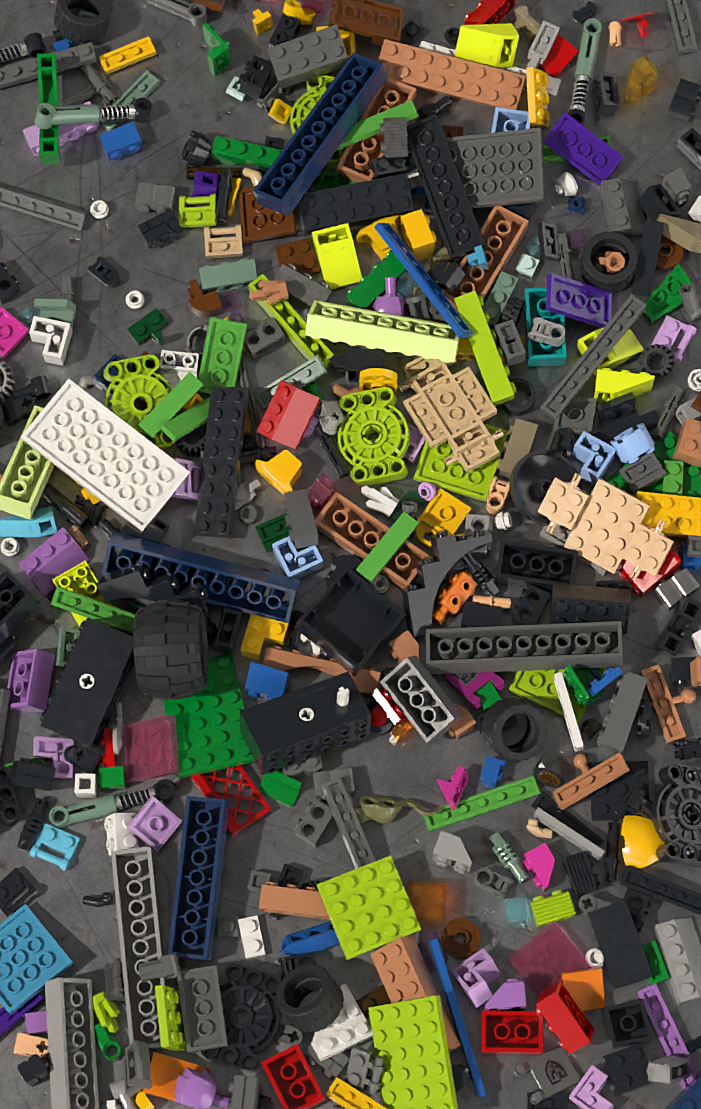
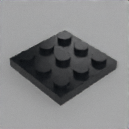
[589,761,650,822]

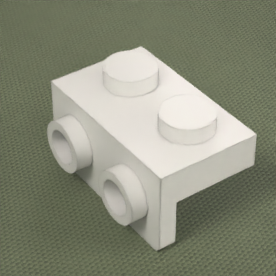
[104,813,138,856]

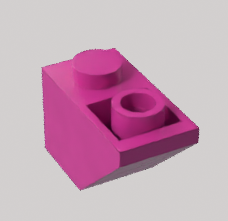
[523,843,555,892]

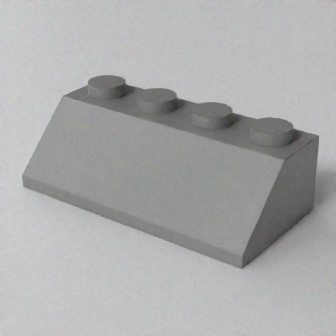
[653,917,701,1005]

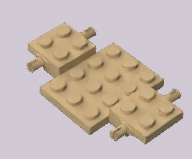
[397,356,504,473]
[538,473,675,580]

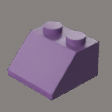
[484,979,526,1011]

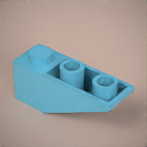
[0,506,57,537]

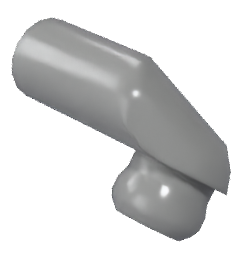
[79,375,105,391]

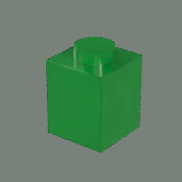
[96,766,126,791]

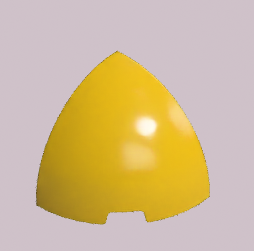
[621,815,669,869]

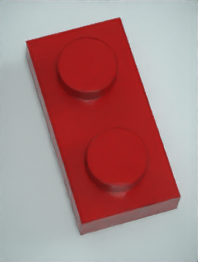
[101,728,117,767]

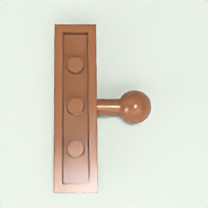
[640,665,696,744]
[552,752,630,810]

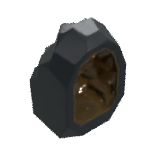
[532,756,565,788]

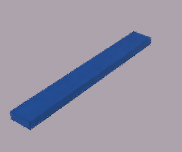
[374,223,473,338]
[428,939,486,1098]

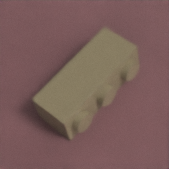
[497,418,538,479]

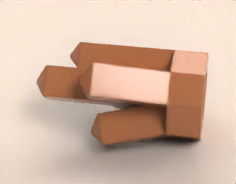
[596,252,625,275]
[249,279,289,306]

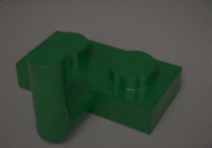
[127,308,168,346]

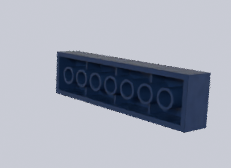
[168,796,230,961]

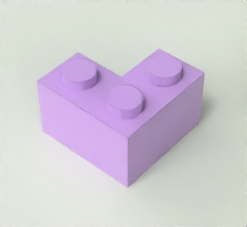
[450,949,501,1008]

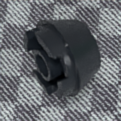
[180,130,212,166]

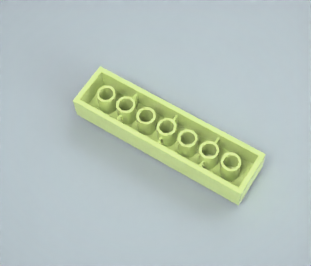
[305,300,461,363]

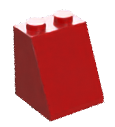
[618,548,681,598]

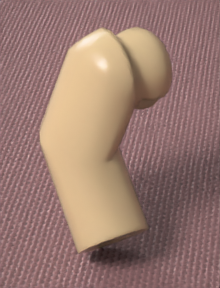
[243,167,263,186]
[526,819,553,839]

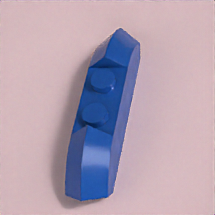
[280,921,340,956]

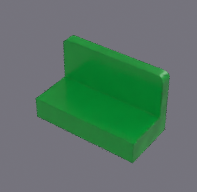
[258,771,302,807]

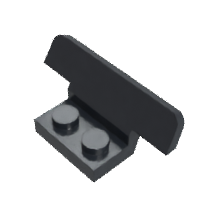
[592,392,659,445]

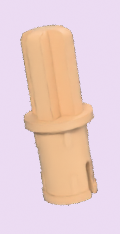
[473,595,511,609]

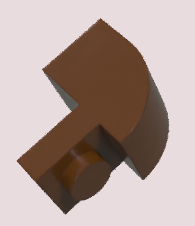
[187,279,223,318]

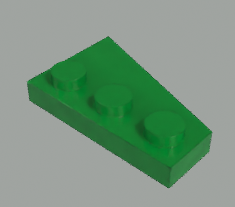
[643,263,699,323]

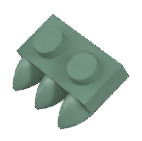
[56,627,81,667]

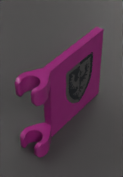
[442,672,505,709]

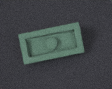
[34,299,76,327]

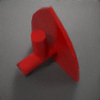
[619,11,657,38]

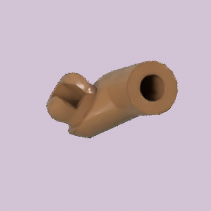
[332,384,360,399]

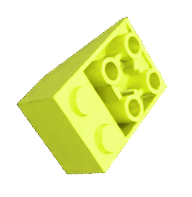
[454,24,519,67]
[312,223,362,290]
[577,327,644,377]
[593,368,655,404]
[52,560,113,628]

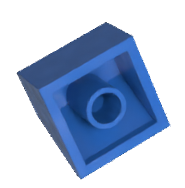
[245,662,290,701]

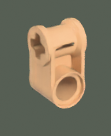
[486,476,510,515]
[14,1033,49,1058]

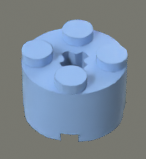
[610,423,655,464]

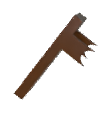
[328,0,404,48]

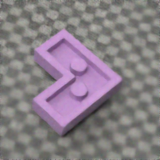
[33,736,74,779]
[568,1065,613,1109]

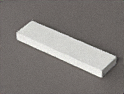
[553,672,584,752]

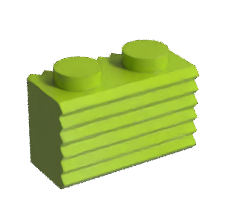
[530,890,576,928]

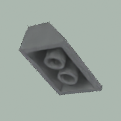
[600,178,645,237]

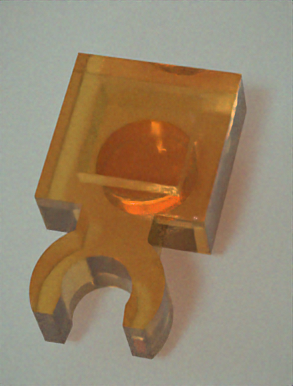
[389,720,415,746]

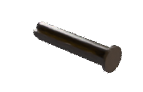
[186,165,241,180]

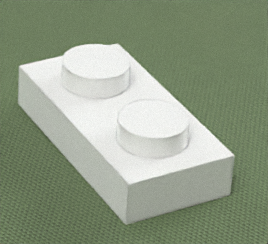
[238,915,266,959]

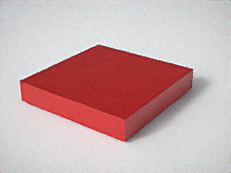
[527,34,579,78]

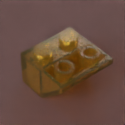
[624,54,658,106]

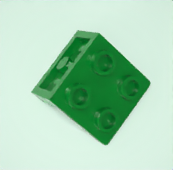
[202,22,231,76]
[563,665,604,708]

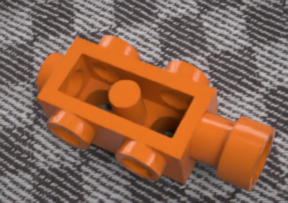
[432,571,478,625]

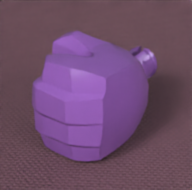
[372,277,405,316]
[174,1068,232,1109]

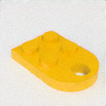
[359,368,397,395]
[415,488,472,549]

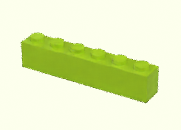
[248,274,334,369]
[454,291,517,406]

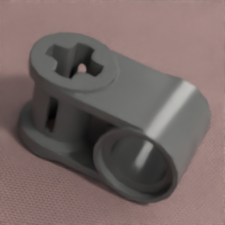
[474,868,514,900]
[577,894,612,917]

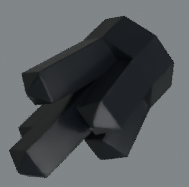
[549,428,575,461]

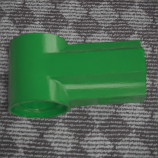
[94,1023,123,1062]

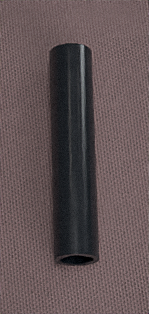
[41,481,90,529]

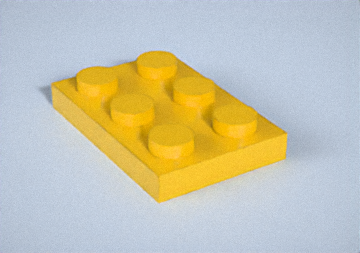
[526,67,550,128]

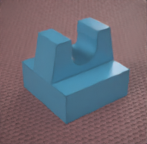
[467,245,489,270]

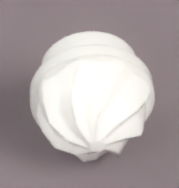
[493,511,513,530]

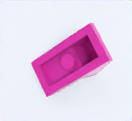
[437,766,469,810]

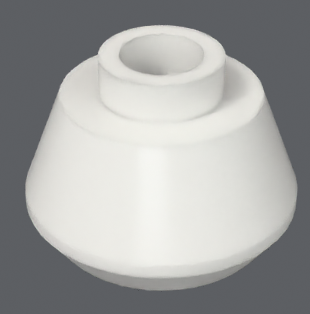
[555,172,578,196]

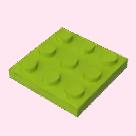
[155,985,187,1052]

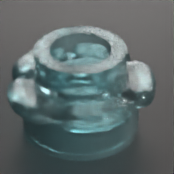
[17,307,35,323]

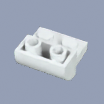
[158,350,200,389]

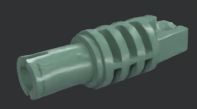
[489,832,529,884]

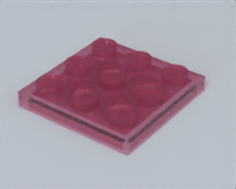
[122,715,179,784]
[508,921,591,997]

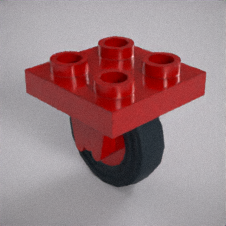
[367,688,409,734]

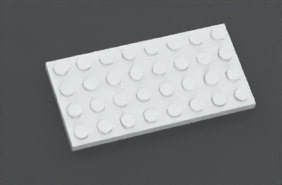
[21,379,190,532]

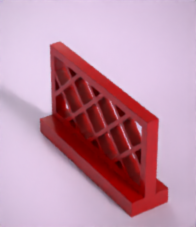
[190,765,271,838]

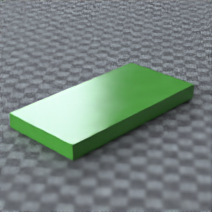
[198,317,247,394]

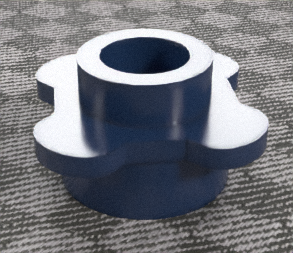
[567,195,587,215]

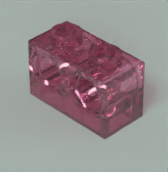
[308,473,338,511]

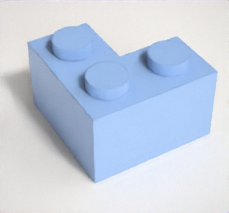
[572,431,617,487]
[272,536,324,580]

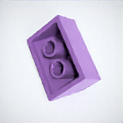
[18,527,90,597]
[7,649,55,713]

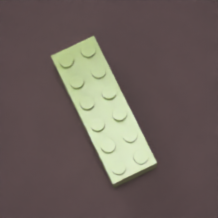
[0,406,54,520]

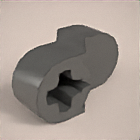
[268,1022,303,1047]

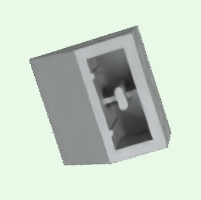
[432,831,472,874]

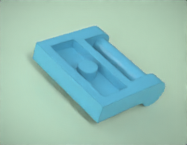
[29,823,81,871]

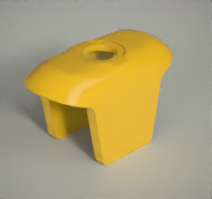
[355,214,402,260]
[255,449,302,496]

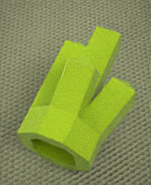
[92,991,121,1033]

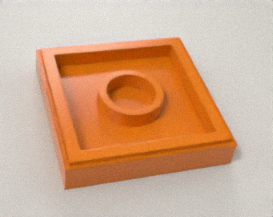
[561,967,605,1011]

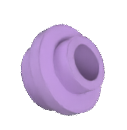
[418,482,437,501]

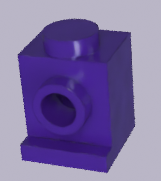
[192,171,220,197]

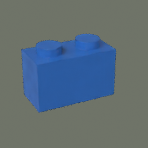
[99,122,143,161]

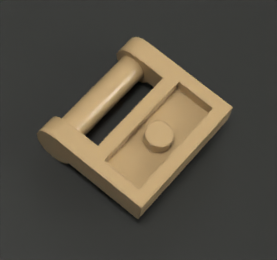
[204,224,243,259]

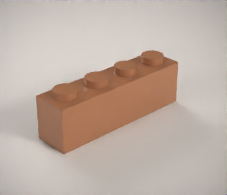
[259,882,330,920]

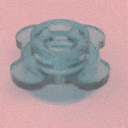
[523,234,540,255]

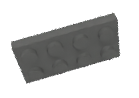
[177,965,228,1053]

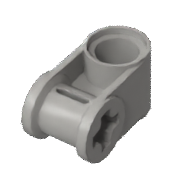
[528,317,565,347]
[315,400,344,435]

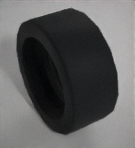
[501,378,536,416]

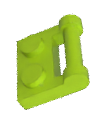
[179,194,218,228]

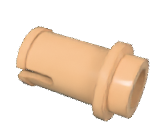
[608,22,622,47]
[67,525,90,549]

